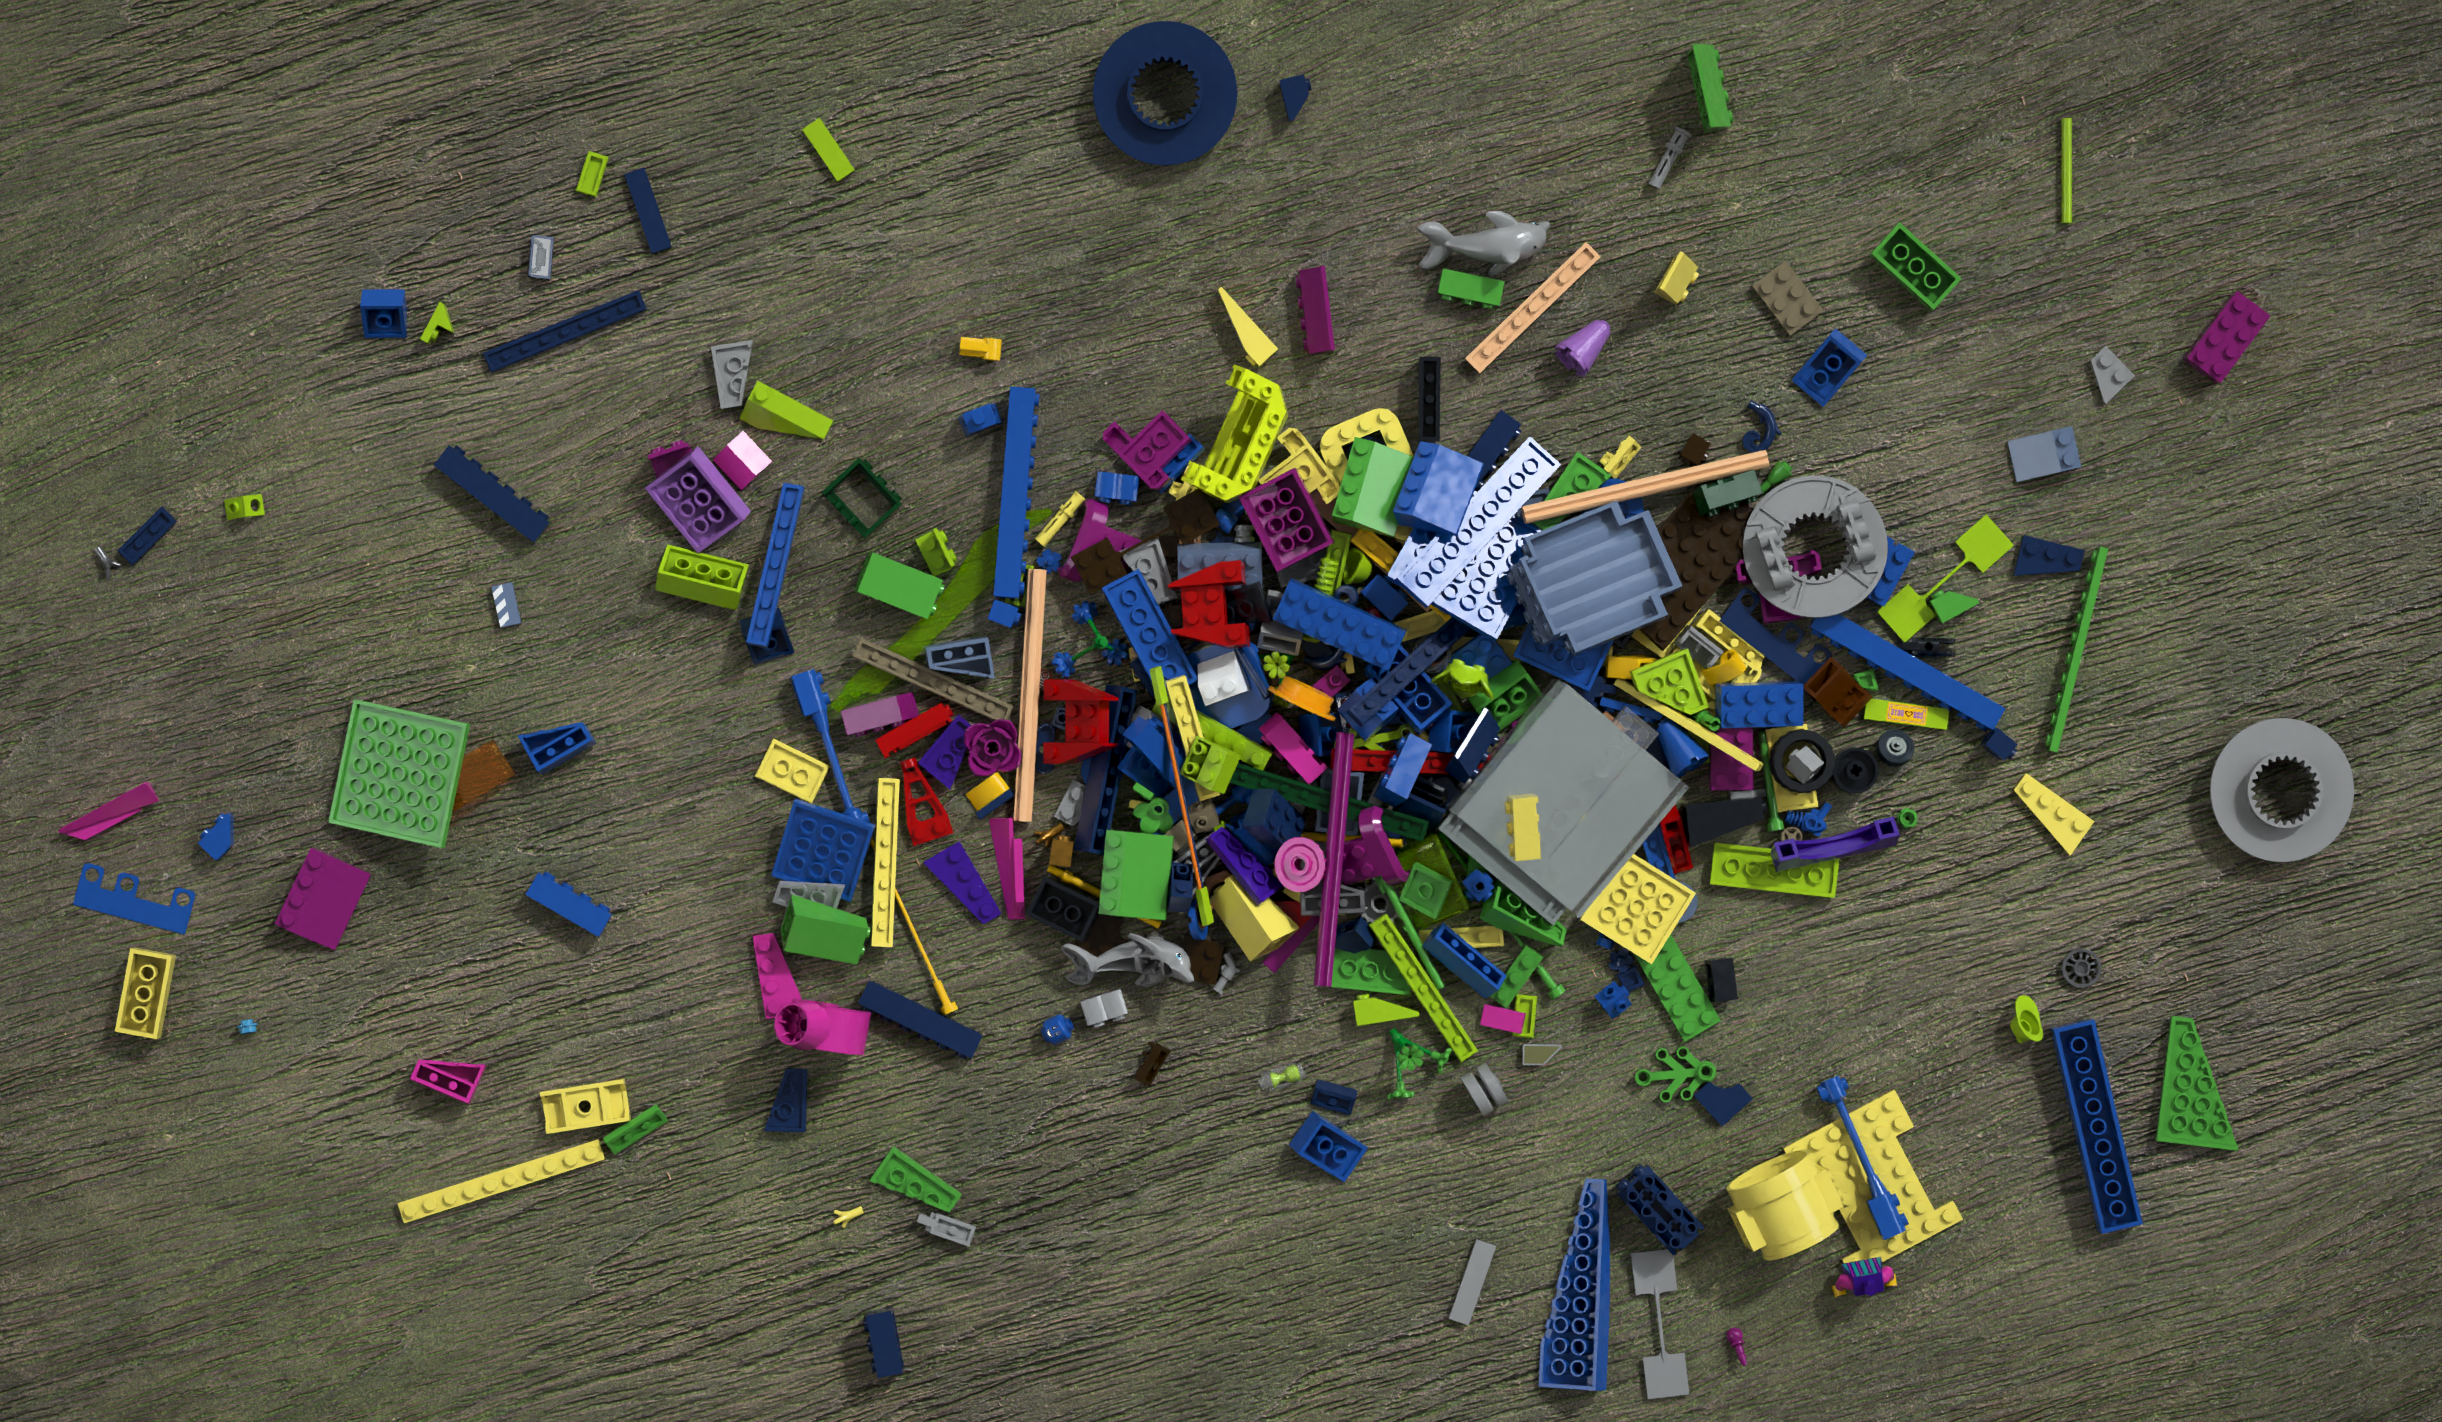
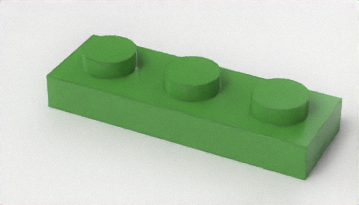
[1490,945,1543,1008]
[603,1104,668,1154]

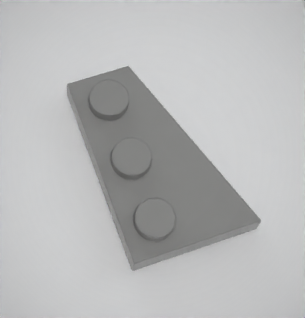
[711,340,753,409]

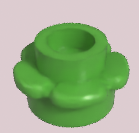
[1897,808,1917,829]

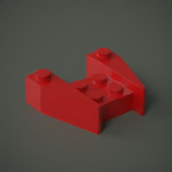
[1168,560,1250,649]
[1043,679,1118,764]

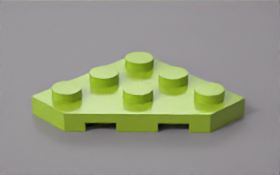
[1629,648,1709,715]

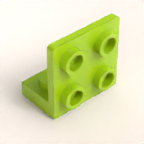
[915,527,958,577]

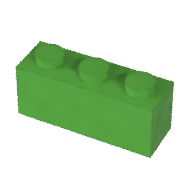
[1437,268,1505,310]

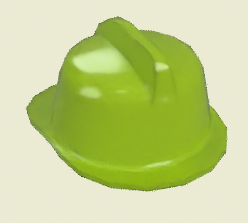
[2010,995,2043,1043]

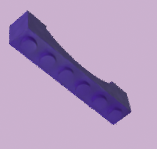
[1770,817,1900,872]

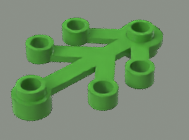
[1635,1046,1716,1103]

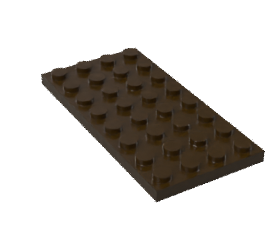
[1639,479,1753,651]

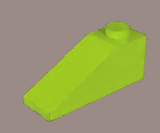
[1353,994,1419,1026]

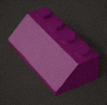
[1295,266,1335,355]

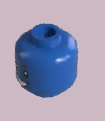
[1041,1014,1074,1045]

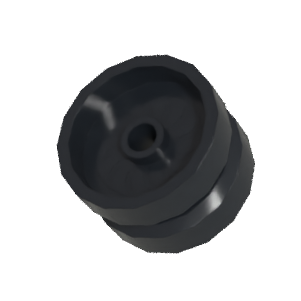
[1831,747,1879,793]

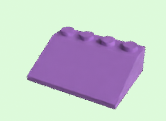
[645,446,751,553]

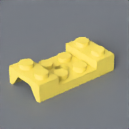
[540,1078,631,1134]

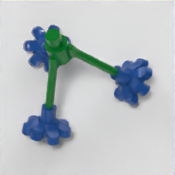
[1052,601,1129,679]

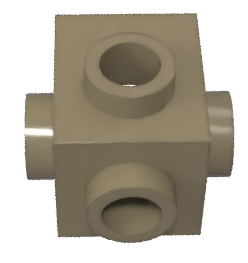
[1187,798,1220,834]

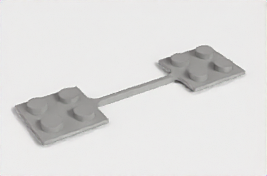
[1631,1249,1689,1399]

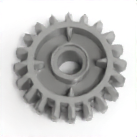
[1356,878,1407,927]

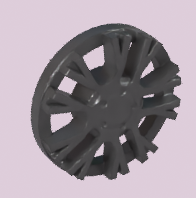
[2062,948,2102,988]

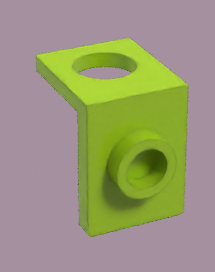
[224,494,265,520]

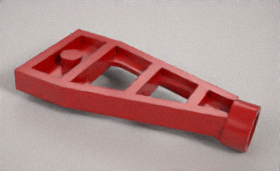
[900,757,954,846]

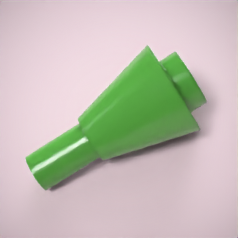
[1760,460,1792,494]

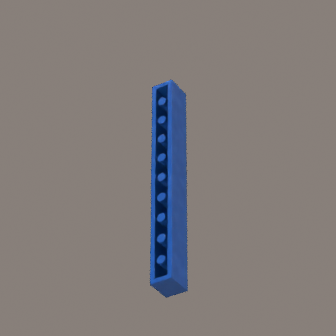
[994,386,1040,599]
[1808,614,2006,732]

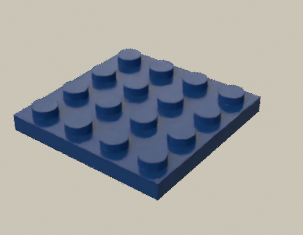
[1513,623,1614,691]
[771,799,875,902]

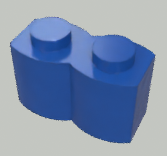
[1095,471,1140,505]

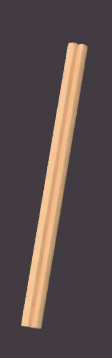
[1521,450,1769,524]
[1013,569,1047,822]

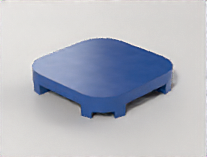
[1186,642,1275,728]

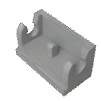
[1673,625,1724,669]

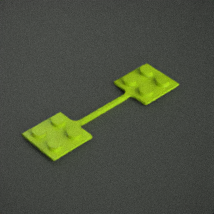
[1877,514,2014,642]

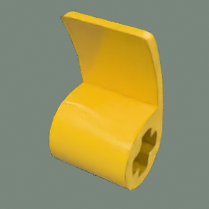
[1701,649,1746,686]
[966,771,1010,811]

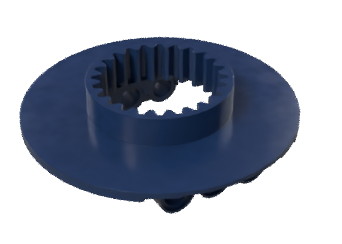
[1093,21,1237,165]

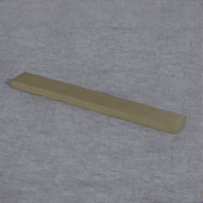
[852,637,1014,720]

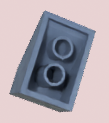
[2007,426,2081,482]

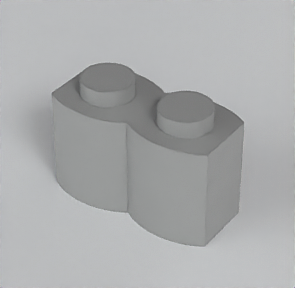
[1080,988,1128,1028]

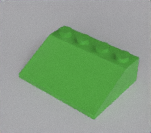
[1687,44,1733,134]
[1332,437,1414,538]
[1098,830,1174,920]

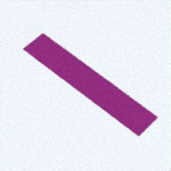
[1263,916,1320,973]

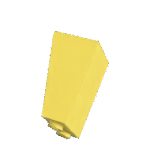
[1209,875,1299,962]

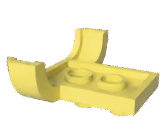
[1259,428,1340,505]

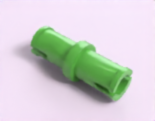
[1686,710,1721,731]

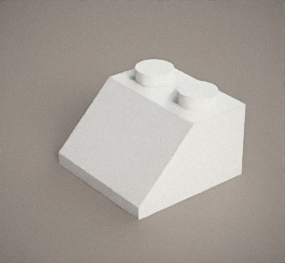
[1197,651,1250,706]

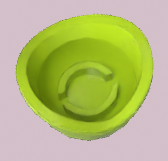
[1343,548,1372,585]

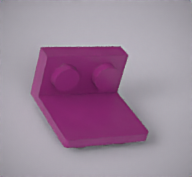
[647,440,692,478]

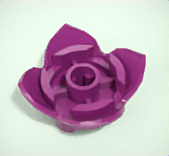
[964,719,1021,776]

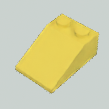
[1654,251,1699,305]

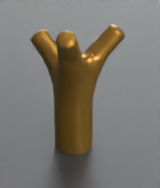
[1035,823,1065,847]

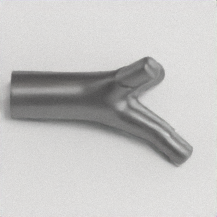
[94,546,121,580]

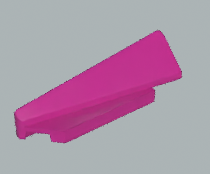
[58,782,160,840]
[989,818,1025,920]

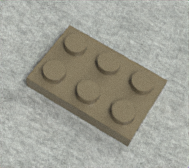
[1752,260,1824,336]

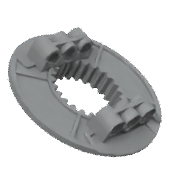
[1743,476,1888,618]
[2210,718,2354,862]

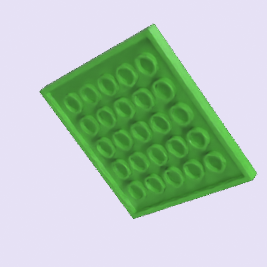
[328,699,470,848]

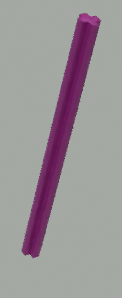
[1314,732,1354,987]

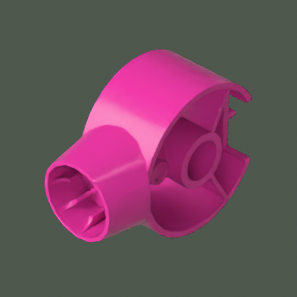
[774,999,871,1055]

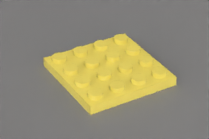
[1580,848,1696,964]

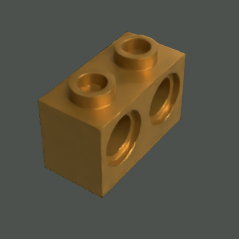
[1049,835,1074,867]

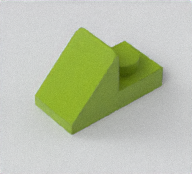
[420,302,455,344]

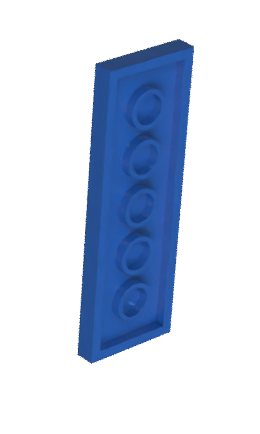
[1101,569,1198,697]

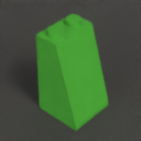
[854,551,945,619]
[780,895,870,964]

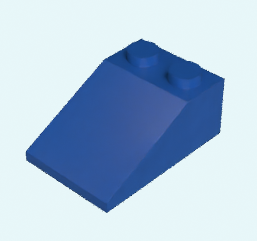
[1792,328,1867,407]
[1289,1111,1368,1182]

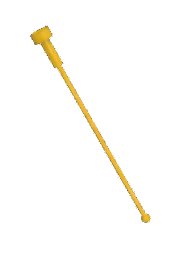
[870,837,958,1016]

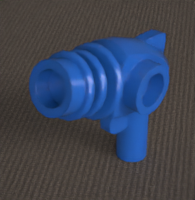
[1784,802,1832,837]

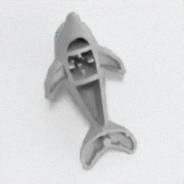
[1417,211,1550,276]
[1061,930,1194,987]

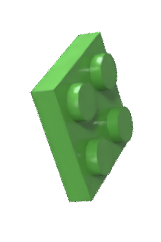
[1399,862,1453,919]

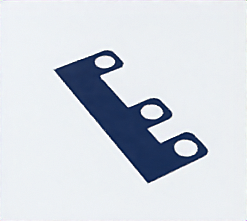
[1720,587,1832,685]

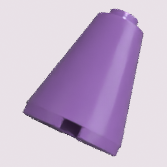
[1554,319,1611,377]

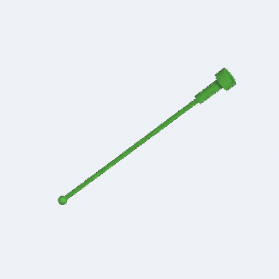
[1439,832,1566,1000]

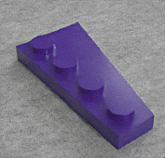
[1205,827,1283,906]

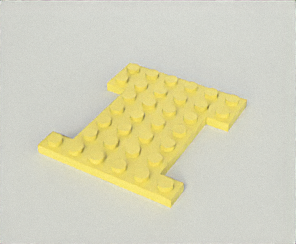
[1783,1089,1963,1263]

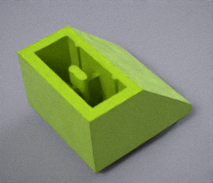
[1180,736,1241,794]

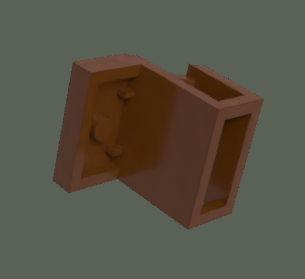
[1803,657,1873,727]

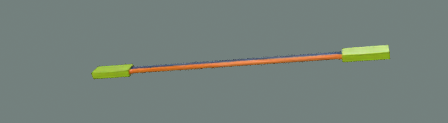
[1149,666,1214,926]

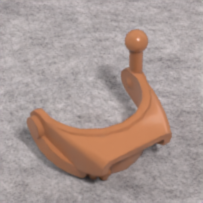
[1204,869,1232,910]

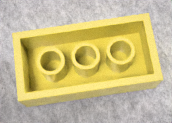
[115,947,176,1039]

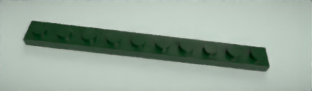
[1229,763,1429,842]

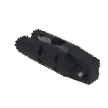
[1901,637,1955,657]

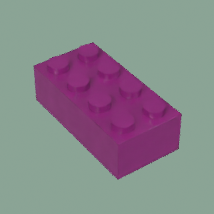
[2183,291,2271,384]

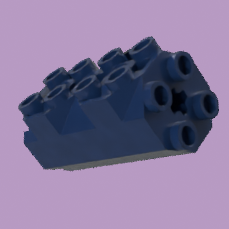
[1616,1164,1704,1256]

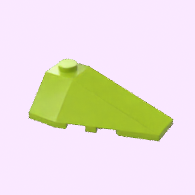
[740,380,833,439]

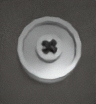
[1460,1062,1509,1117]

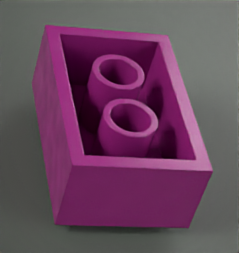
[1708,727,1753,790]

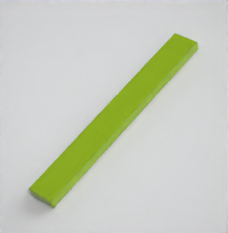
[1369,913,1478,1063]

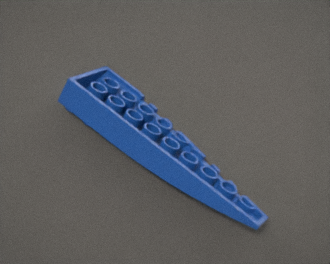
[1539,1178,1610,1391]

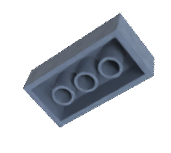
[1177,542,1263,591]

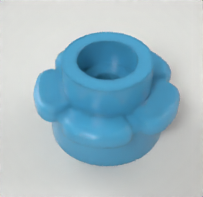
[237,1019,258,1034]

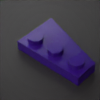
[918,714,972,789]

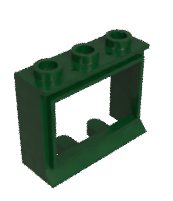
[822,458,902,539]

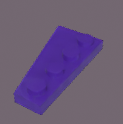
[923,841,1002,924]

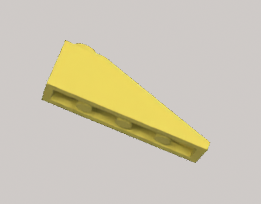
[1218,287,1278,367]

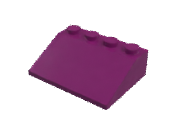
[1239,468,1335,572]
[275,847,371,950]

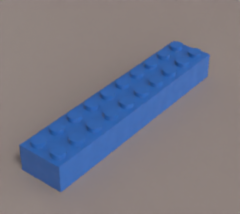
[2050,1018,2143,1234]

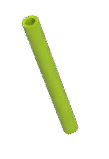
[2061,118,2072,224]

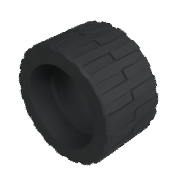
[1769,730,1836,793]

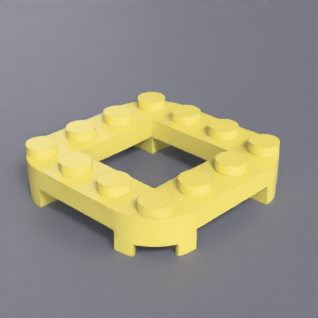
[1320,409,1414,486]

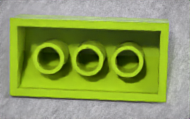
[655,544,749,610]

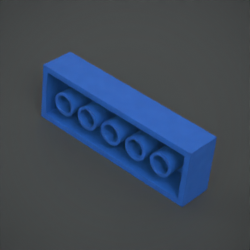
[1273,579,1407,671]

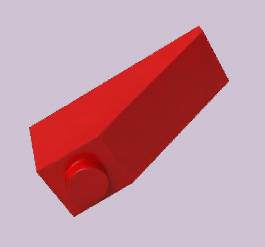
[1655,804,1693,874]

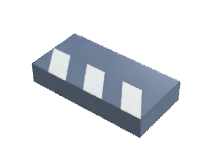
[492,582,522,628]

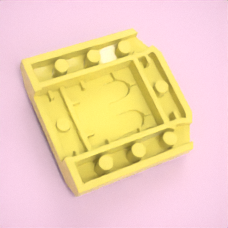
[1669,608,1765,717]

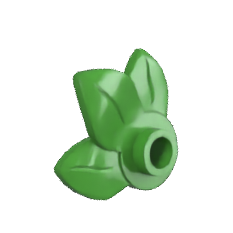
[1133,797,1173,834]

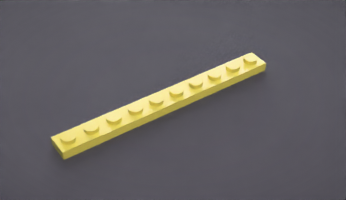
[397,1139,605,1223]

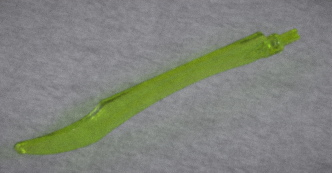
[830,508,1052,713]

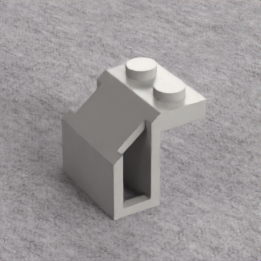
[1257,590,1303,656]

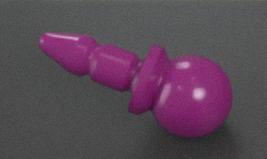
[1726,1327,1747,1366]

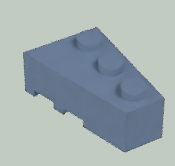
[923,636,995,679]

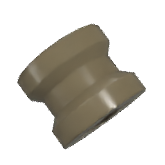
[1780,827,1802,841]

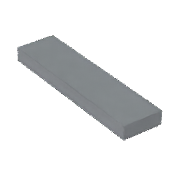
[1449,1239,1496,1326]

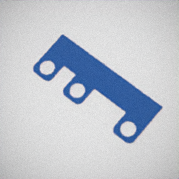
[73,863,195,935]

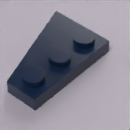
[2013,535,2085,576]
[764,1068,808,1132]

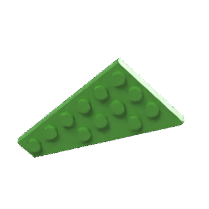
[2155,1016,2238,1151]

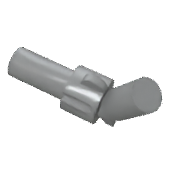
[1213,952,1240,995]

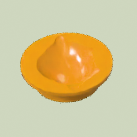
[1268,676,1336,721]

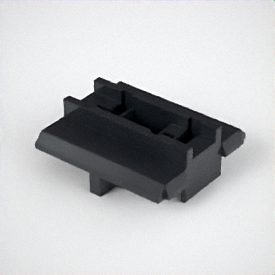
[1410,776,1448,808]

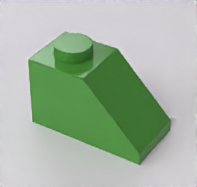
[1928,590,1979,623]

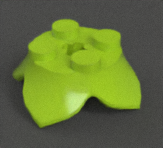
[1431,659,1494,700]

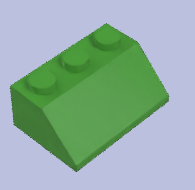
[1468,659,1545,732]

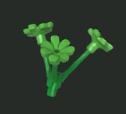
[1387,1028,1453,1099]

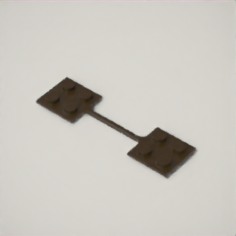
[1071,489,1220,594]
[1074,914,1225,985]

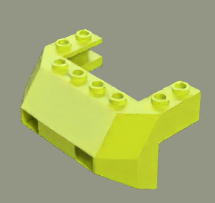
[1181,365,1288,503]

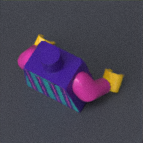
[1831,1257,1897,1297]

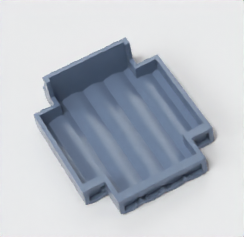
[1506,500,1682,656]

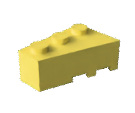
[1504,793,1541,861]

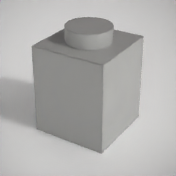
[1786,746,1824,784]

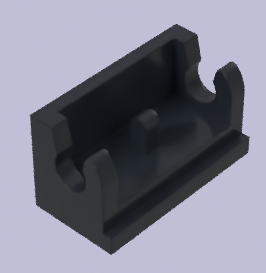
[1705,957,1738,1002]

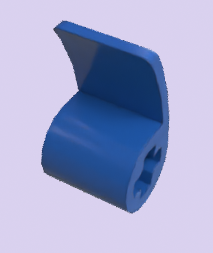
[1215,499,1245,534]

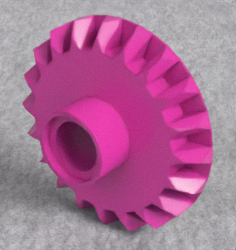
[1275,837,1327,892]

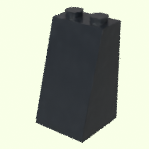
[1682,797,1767,847]

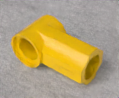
[959,337,1002,361]

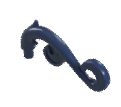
[1724,400,1781,480]
[1304,585,1359,670]

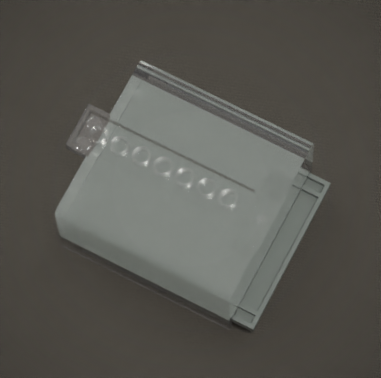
[1438,679,1689,925]

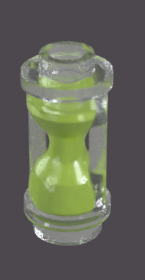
[1258,1062,1306,1093]

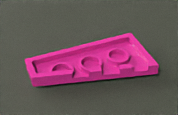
[753,933,802,1019]

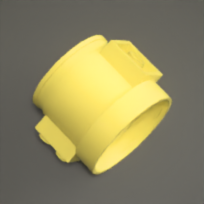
[1726,1149,1844,1261]

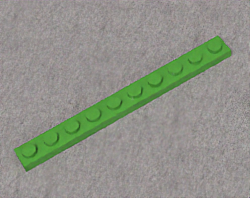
[2045,547,2108,752]

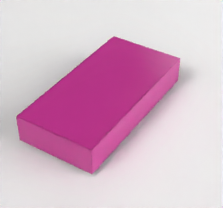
[1480,1004,1526,1034]

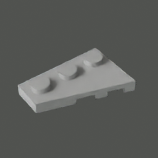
[1117,538,1177,605]
[772,881,845,909]

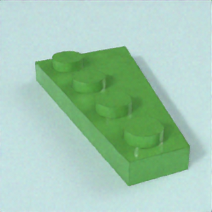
[869,1146,962,1213]

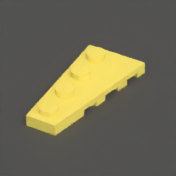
[2013,773,2095,856]

